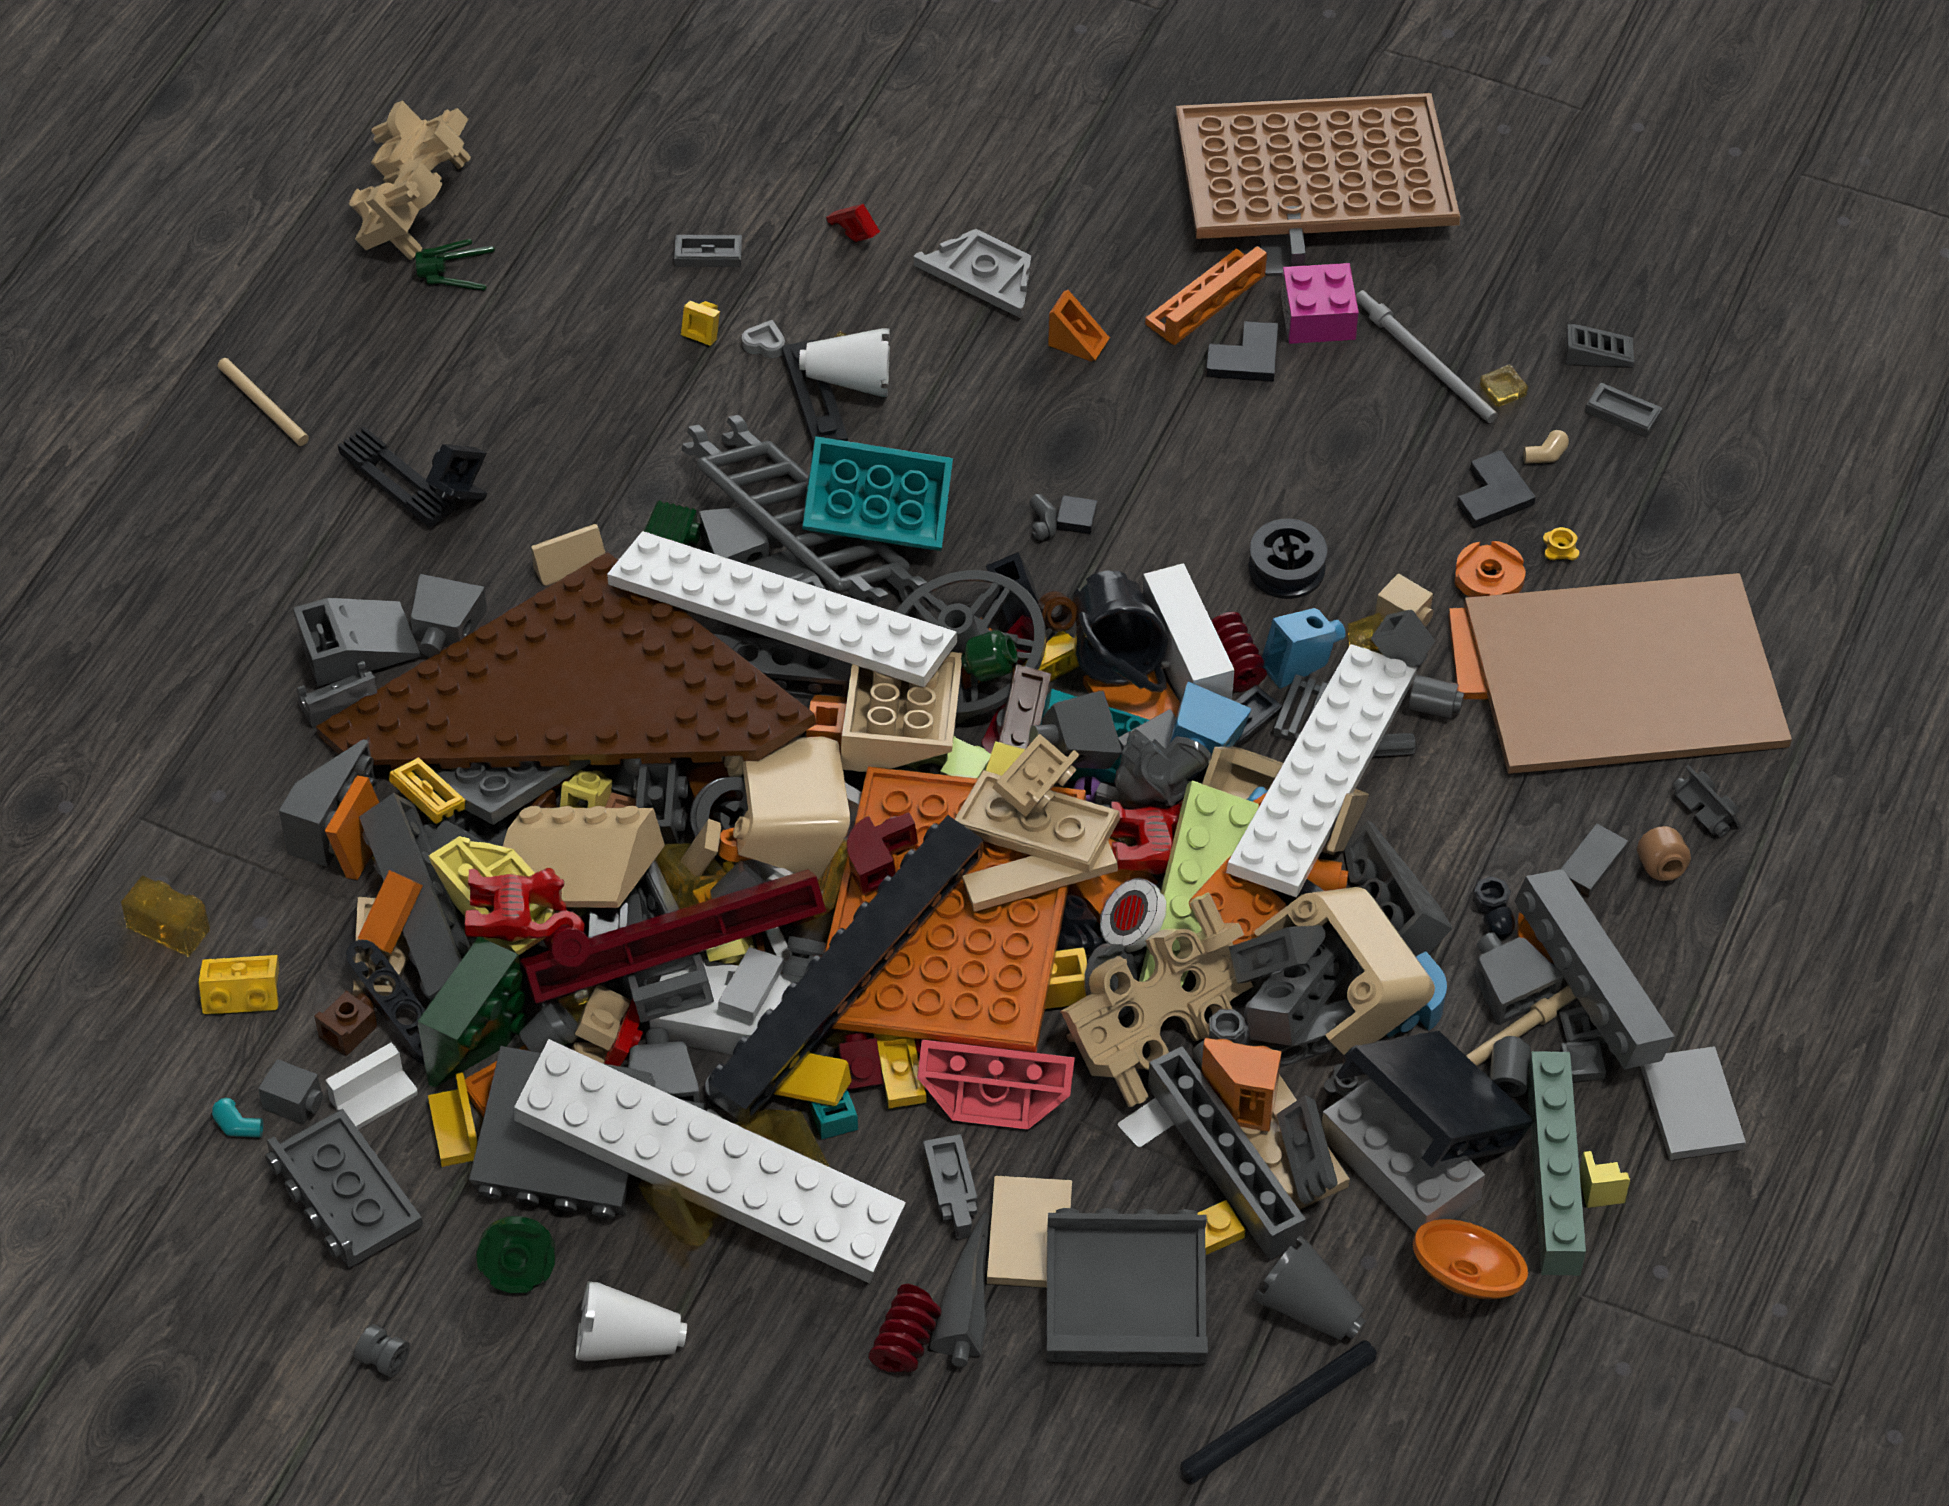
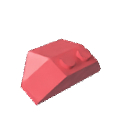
[917,1040,1075,1129]

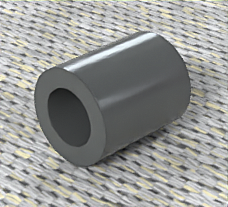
[1409,675,1464,719]
[1489,1036,1531,1098]

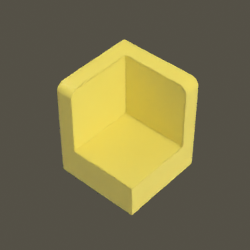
[1579,1151,1630,1208]

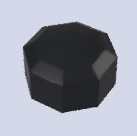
[1473,876,1511,913]

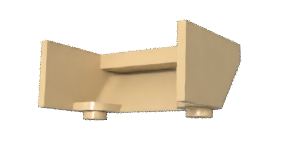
[1202,746,1369,855]
[1254,887,1435,1055]

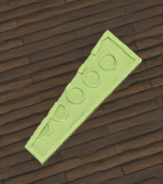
[1139,781,1259,987]

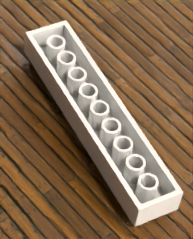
[514,1039,906,1283]

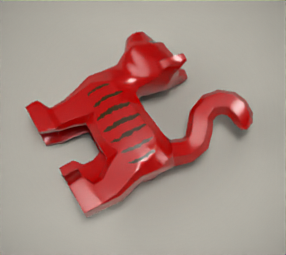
[1110,800,1183,875]
[465,868,584,942]

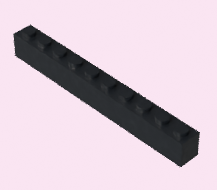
[708,815,984,1125]

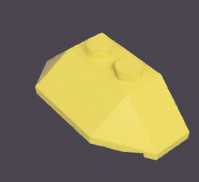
[428,836,555,955]

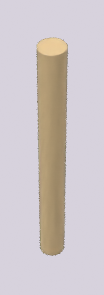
[218,358,309,446]

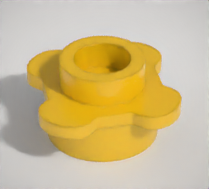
[1543,527,1579,560]

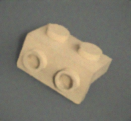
[992,734,1079,817]

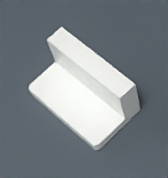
[325,1042,418,1129]

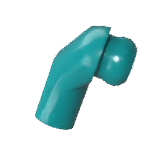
[212,1098,264,1138]

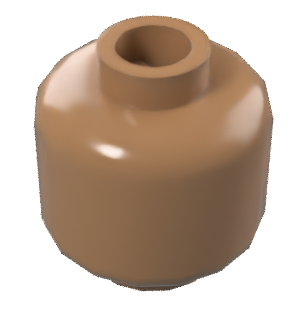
[1637,826,1691,881]

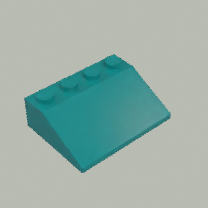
[802,436,953,551]

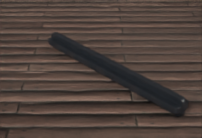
[1180,1340,1377,1483]

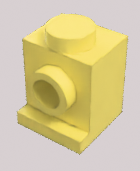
[560,770,612,808]

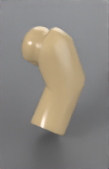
[1523,430,1569,464]

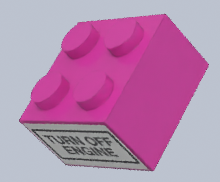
[1281,263,1359,344]

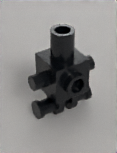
[1056,894,1108,955]

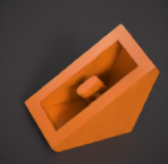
[1048,290,1110,362]

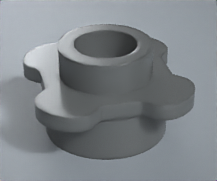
[1324,1063,1369,1101]

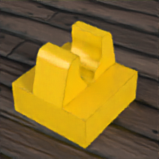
[681,301,720,346]

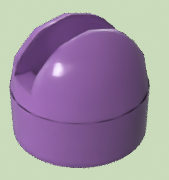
[1073,776,1100,803]

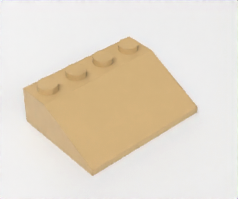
[841,652,963,772]
[502,806,665,908]

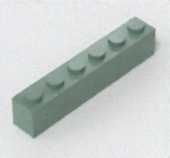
[1527,1051,1586,1276]

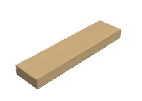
[962,841,1118,912]

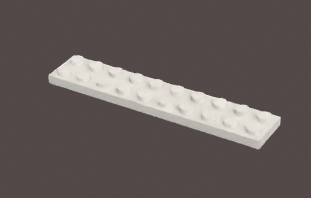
[607,531,957,687]
[1226,644,1418,897]

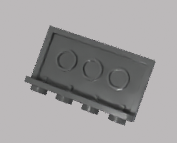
[265,1108,423,1268]

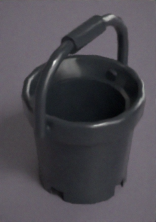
[1073,570,1168,693]

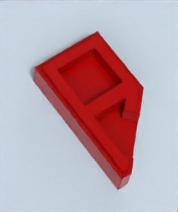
[826,203,880,242]

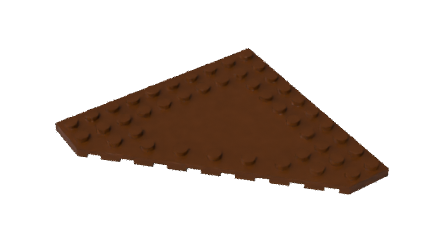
[316,552,816,770]

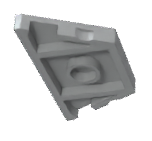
[914,229,1031,318]

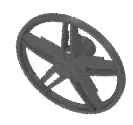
[896,570,1047,717]

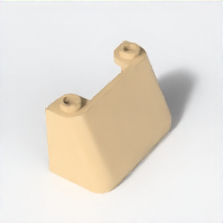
[724,736,850,880]

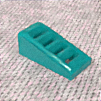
[808,1089,858,1140]

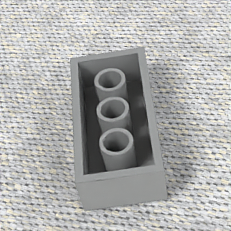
[1322,1079,1485,1233]

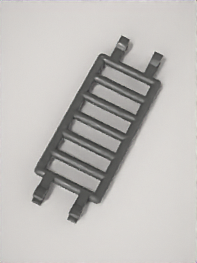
[681,415,927,606]

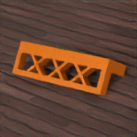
[1145,246,1267,345]

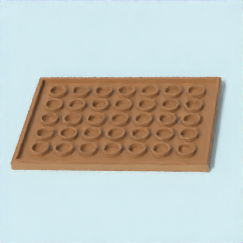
[1175,93,1460,239]
[1464,573,1792,774]

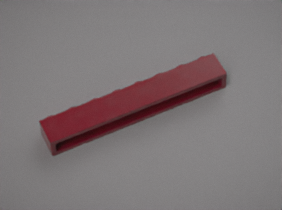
[520,869,826,1003]

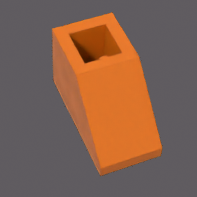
[806,695,847,755]

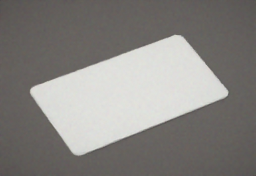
[1118,1098,1174,1147]

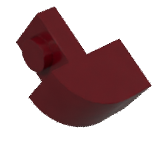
[847,812,918,895]

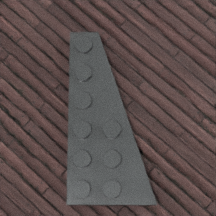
[420,760,591,825]

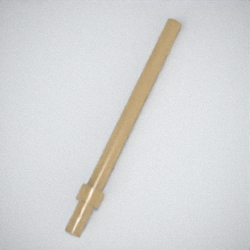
[1466,986,1577,1066]

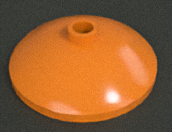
[1413,1219,1528,1299]

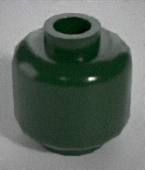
[961,630,1018,682]

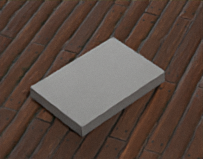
[1640,1046,1746,1160]

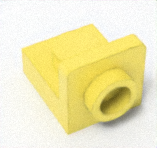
[706,935,755,966]

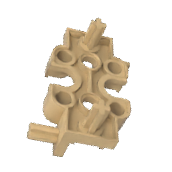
[349,100,471,260]
[1061,893,1253,1107]

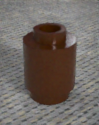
[1038,591,1077,632]

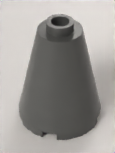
[1253,1235,1366,1341]

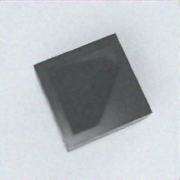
[1560,1040,1606,1082]

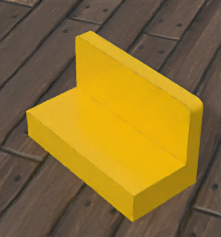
[428,1073,478,1167]

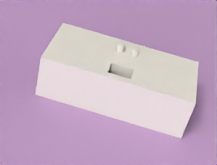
[1142,563,1234,702]
[649,959,803,1055]

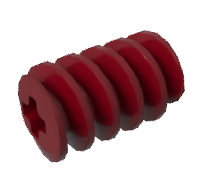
[1211,611,1267,692]
[868,1283,942,1373]

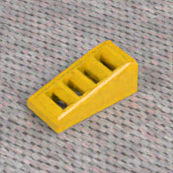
[1021,631,1079,682]

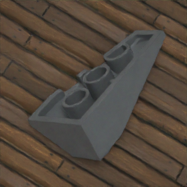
[1344,820,1453,956]

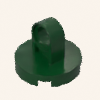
[476,1216,556,1293]

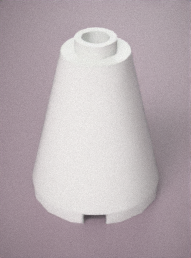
[799,328,890,397]
[576,1281,687,1361]

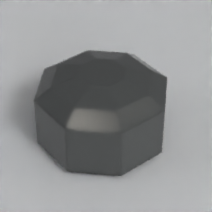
[1209,1009,1245,1044]

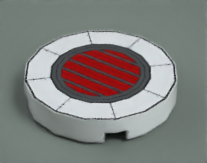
[1100,878,1166,953]

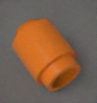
[1307,859,1349,891]

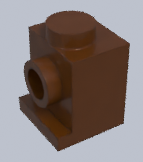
[314,990,377,1056]

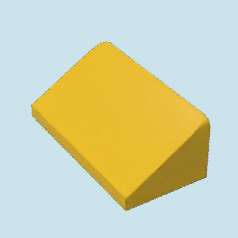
[774,1053,852,1106]

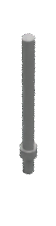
[1356,290,1498,423]

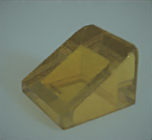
[1347,613,1384,654]

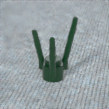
[416,239,495,291]

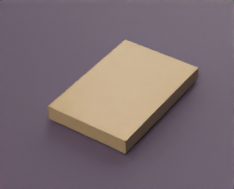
[987,1176,1072,1288]

